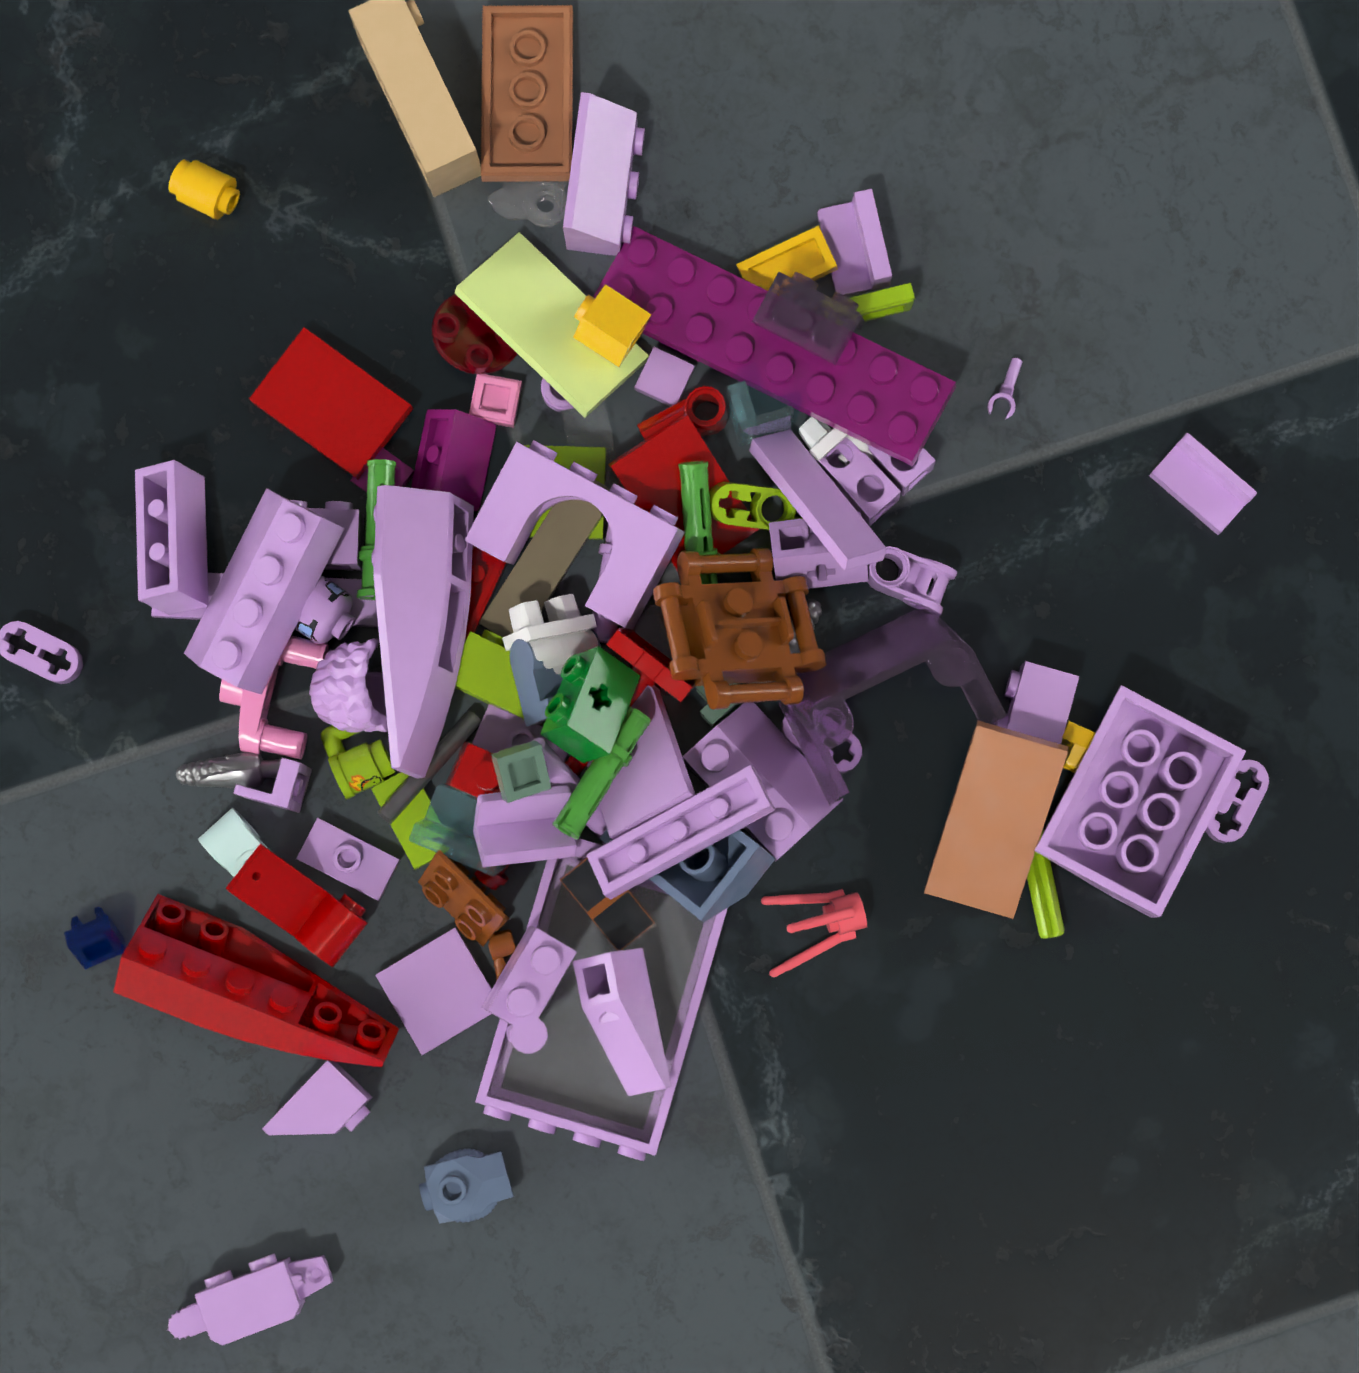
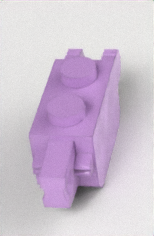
[167,1253,333,1345]

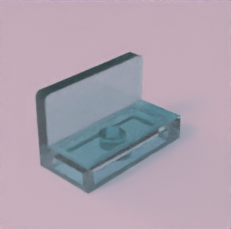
[726,381,794,447]
[408,784,506,877]

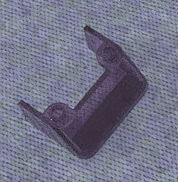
[777,609,1007,806]

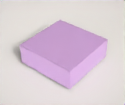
[634,347,695,407]

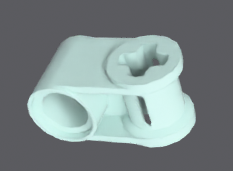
[198,807,269,877]

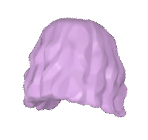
[309,638,388,733]

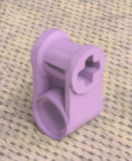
[867,546,957,615]

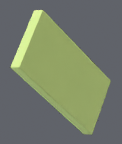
[455,232,649,418]

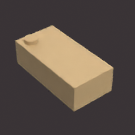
[348,0,481,197]

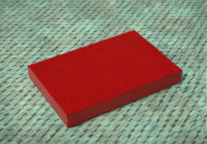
[249,327,413,480]
[608,413,760,573]

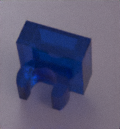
[64,907,126,969]

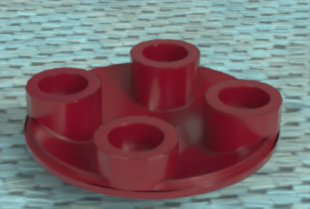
[432,294,517,374]

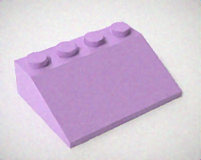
[1034,685,1246,918]

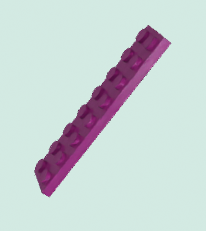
[593,226,956,467]

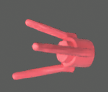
[761,889,867,978]

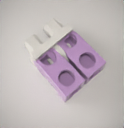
[799,417,936,527]

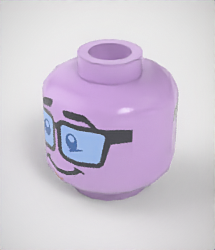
[294,576,355,644]

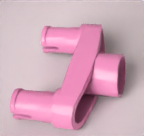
[219,636,329,760]

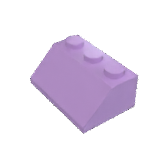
[563,92,645,256]
[683,702,843,862]

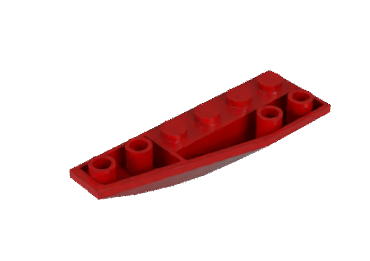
[113,894,399,1067]

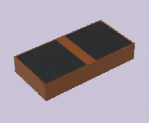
[560,857,655,951]

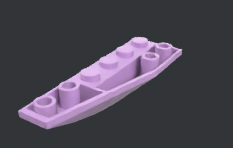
[372,485,474,779]

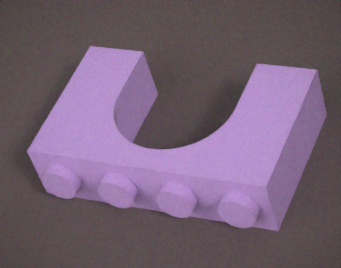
[465,440,685,630]

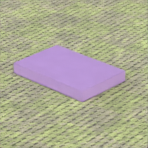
[587,685,695,840]

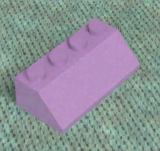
[184,488,344,694]

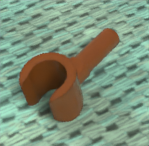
[489,929,516,981]

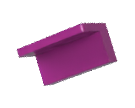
[411,409,496,511]

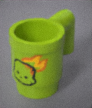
[321,725,396,800]

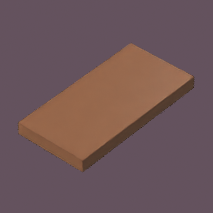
[481,5,573,182]
[924,720,1068,919]

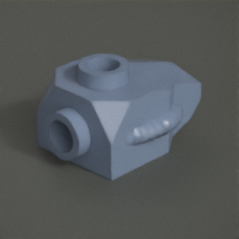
[419,1148,514,1224]

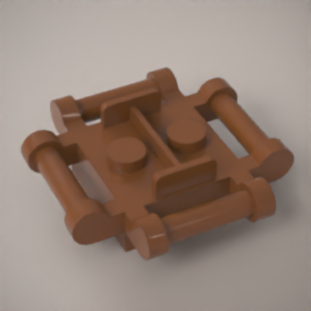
[653,548,827,710]

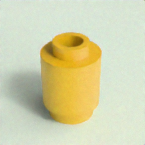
[168,159,240,220]

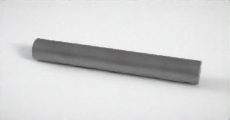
[377,710,481,824]

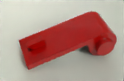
[225,843,368,967]

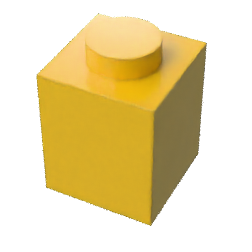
[573,284,652,367]

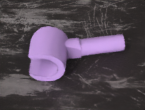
[987,358,1023,420]

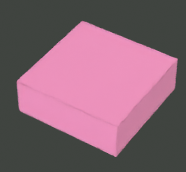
[469,374,523,428]

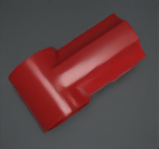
[637,386,729,440]

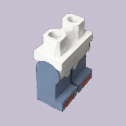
[502,594,601,727]

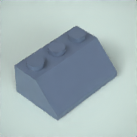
[599,829,776,922]

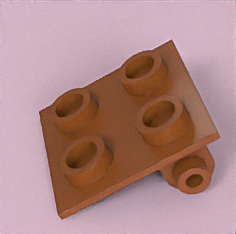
[418,850,510,947]

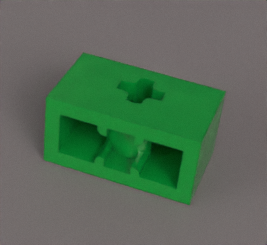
[540,646,640,763]

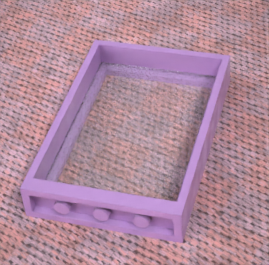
[475,838,728,1161]

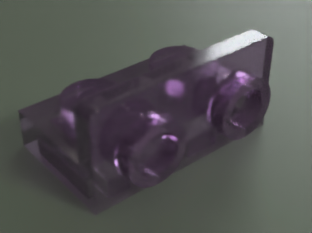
[752,272,865,366]

